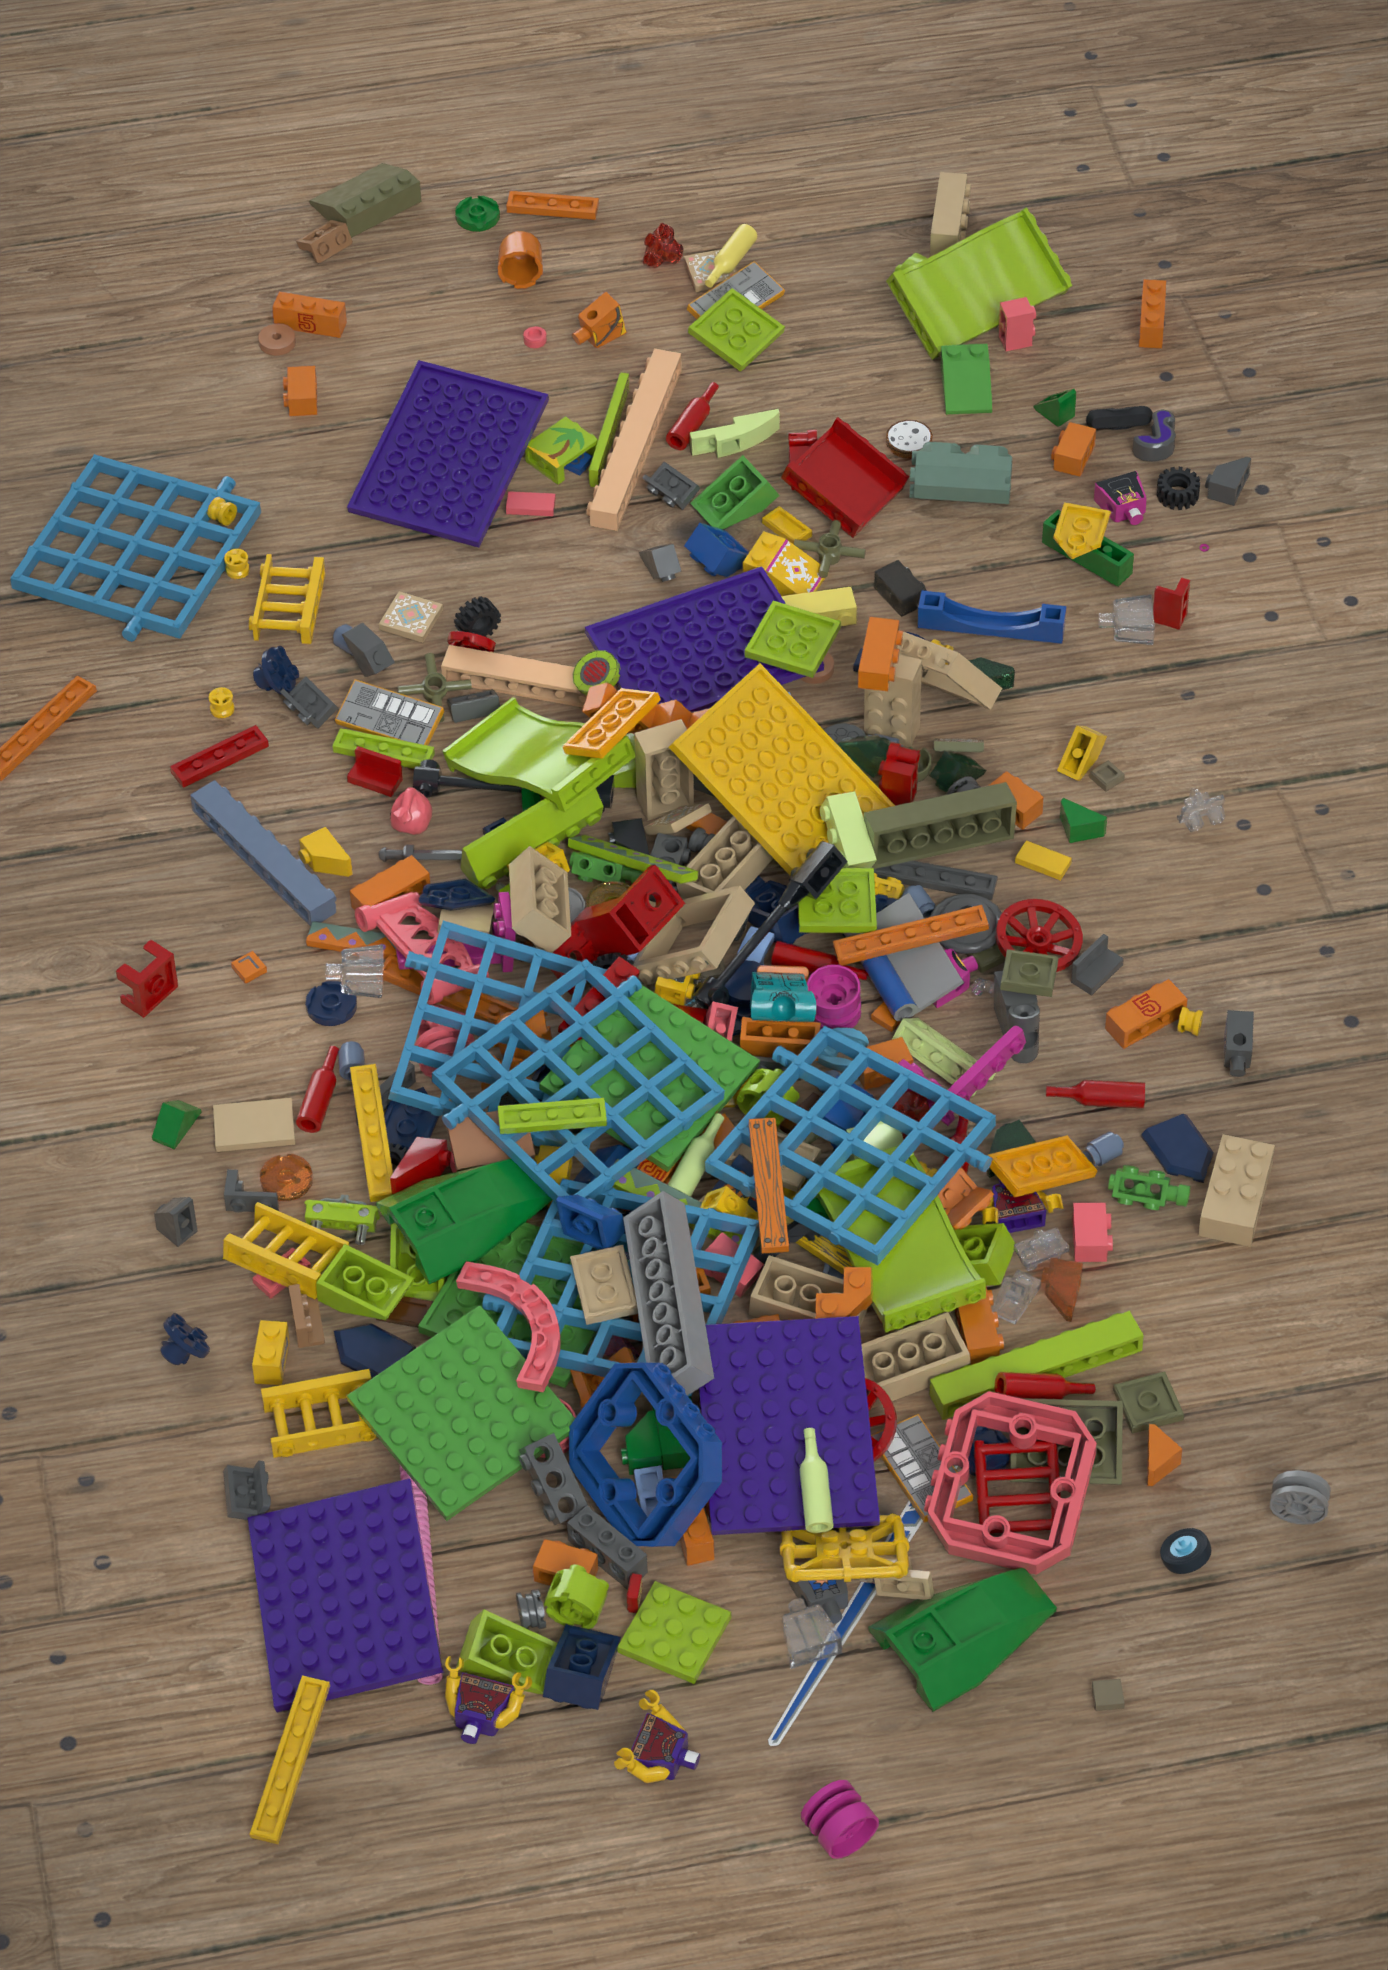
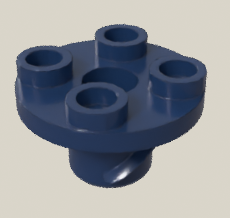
[253,646,299,695]
[160,1313,210,1365]

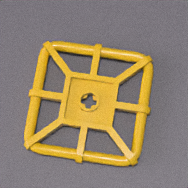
[779,1513,910,1583]

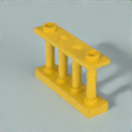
[249,554,325,644]
[223,1202,349,1299]
[261,1369,378,1458]

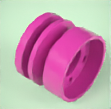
[807,965,861,1030]
[801,1780,879,1859]

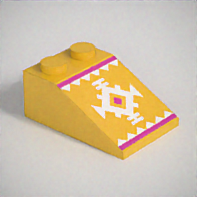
[743,531,829,596]

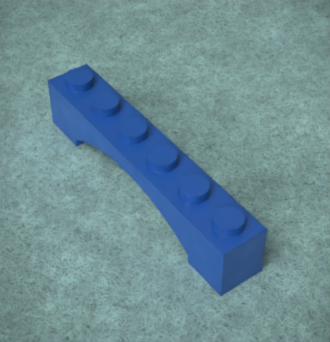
[918,590,1066,644]

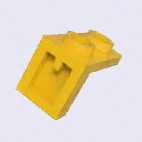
[655,973,701,1006]
[700,1186,758,1220]

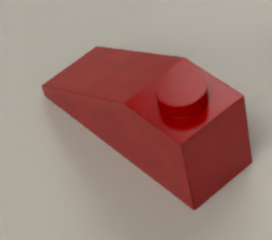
[390,1137,451,1195]

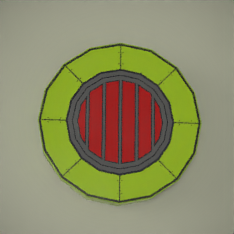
[573,650,621,696]

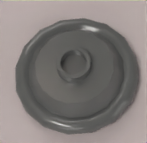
[930,894,1002,954]

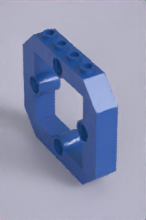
[569,1363,722,1547]

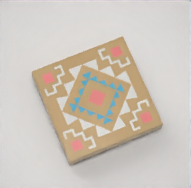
[684,249,737,292]
[379,591,443,643]
[644,803,712,836]

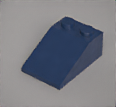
[748,880,808,944]
[543,1624,621,1710]

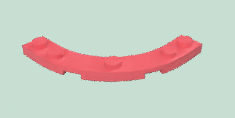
[456,1261,561,1392]

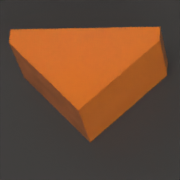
[1147,1424,1182,1486]

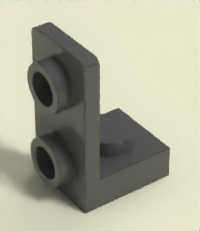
[224,1169,279,1212]

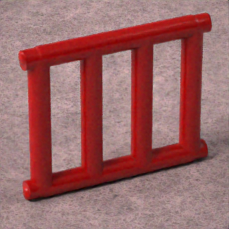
[974,1440,1061,1534]

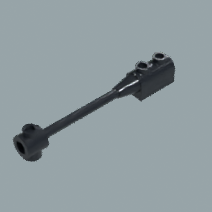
[413,759,615,812]
[693,841,848,1009]

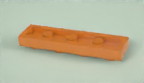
[506,191,599,220]

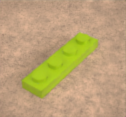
[333,728,435,769]
[498,1098,607,1134]

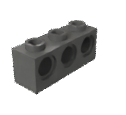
[649,833,691,902]
[518,1433,589,1525]
[567,1506,648,1590]

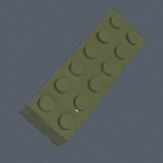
[864,782,1017,869]

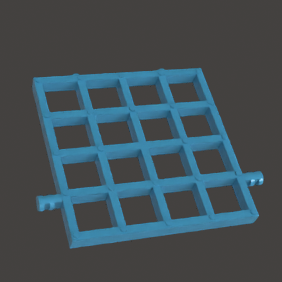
[10,454,261,642]
[388,920,607,1149]
[432,959,725,1202]
[705,1026,996,1266]
[482,1179,760,1396]

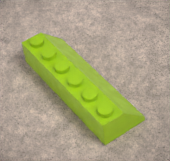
[461,788,604,889]

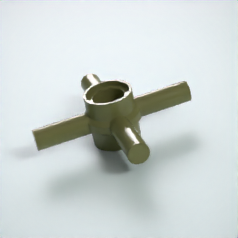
[794,520,866,578]
[397,653,472,723]

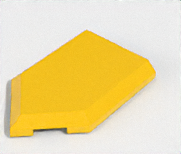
[1053,502,1111,559]

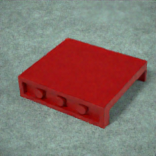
[781,417,910,538]

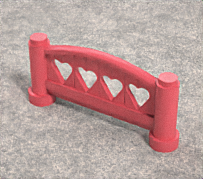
[355,892,489,1005]

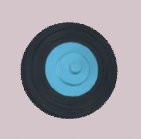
[1160,1528,1212,1574]

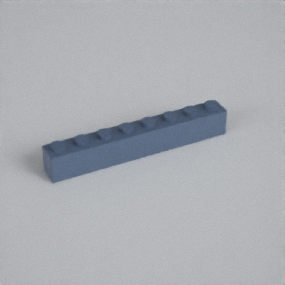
[190,780,337,926]

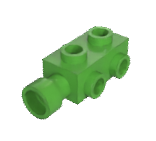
[570,851,643,888]
[1108,1165,1191,1210]

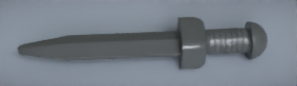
[379,844,462,862]

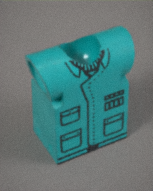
[750,972,816,1022]

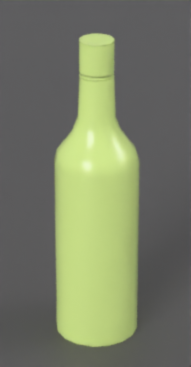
[668,1113,725,1197]
[800,1428,834,1533]

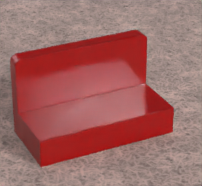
[1152,577,1190,630]
[347,746,403,797]

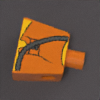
[572,292,627,348]

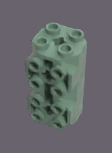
[909,442,1013,504]

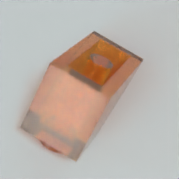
[1041,1257,1083,1322]

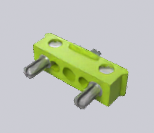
[305,1194,380,1245]

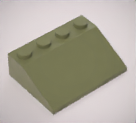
[309,163,422,238]
[1010,1398,1123,1485]

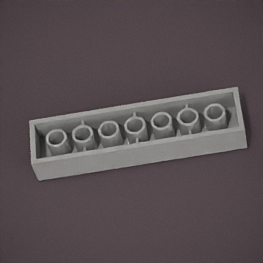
[623,1191,714,1396]

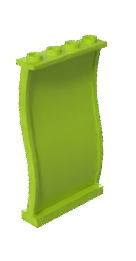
[886,207,1073,360]
[442,697,636,812]
[815,1145,986,1332]

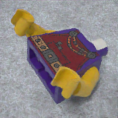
[981,1178,1064,1233]
[445,1656,532,1744]
[614,1690,700,1783]

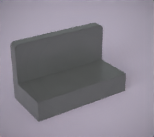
[1071,934,1124,996]

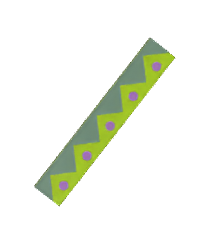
[568,835,698,884]
[613,1159,743,1245]

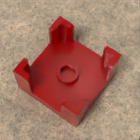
[116,939,178,1018]

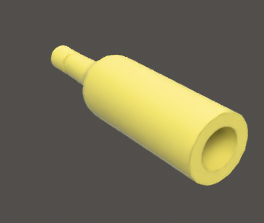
[705,224,757,288]

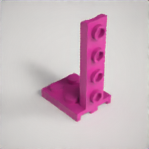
[396,892,516,972]
[898,1026,1026,1126]

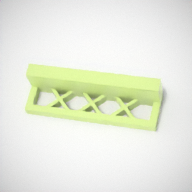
[892,1018,996,1096]

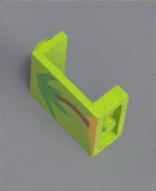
[525,416,598,485]

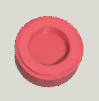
[523,326,547,348]

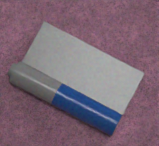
[843,893,964,1021]

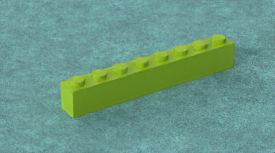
[929,1311,1144,1420]

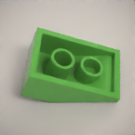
[941,344,992,415]
[691,455,780,530]

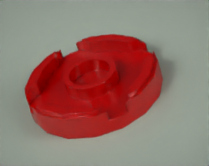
[447,631,496,653]

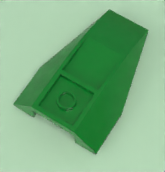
[376,1159,553,1284]
[868,1568,1057,1712]

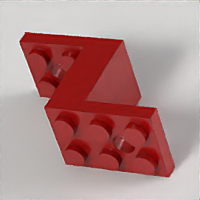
[550,864,686,995]

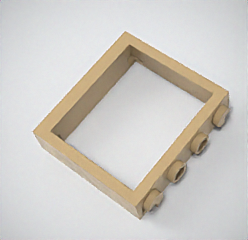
[897,630,1002,710]
[633,885,755,985]

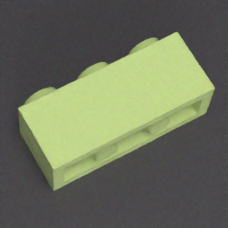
[820,791,877,868]

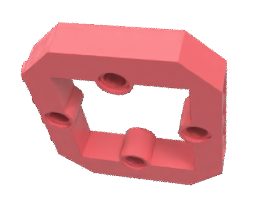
[924,1391,1097,1575]

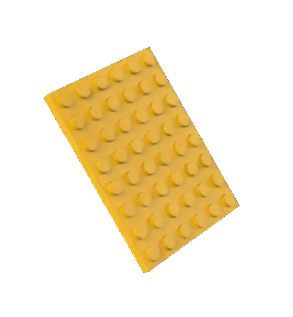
[669,663,895,875]

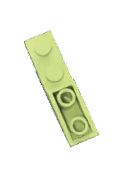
[690,409,780,458]

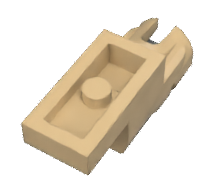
[857,1555,934,1600]

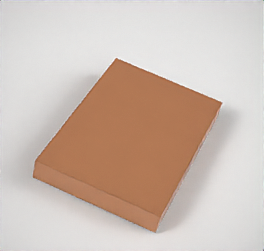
[447,1110,535,1172]

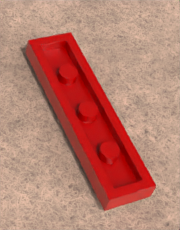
[170,725,269,788]
[558,956,640,1043]

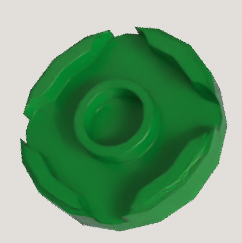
[455,196,500,232]

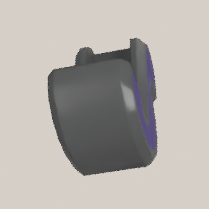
[1132,409,1176,461]

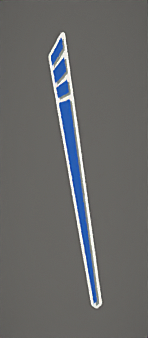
[768,1465,958,1746]

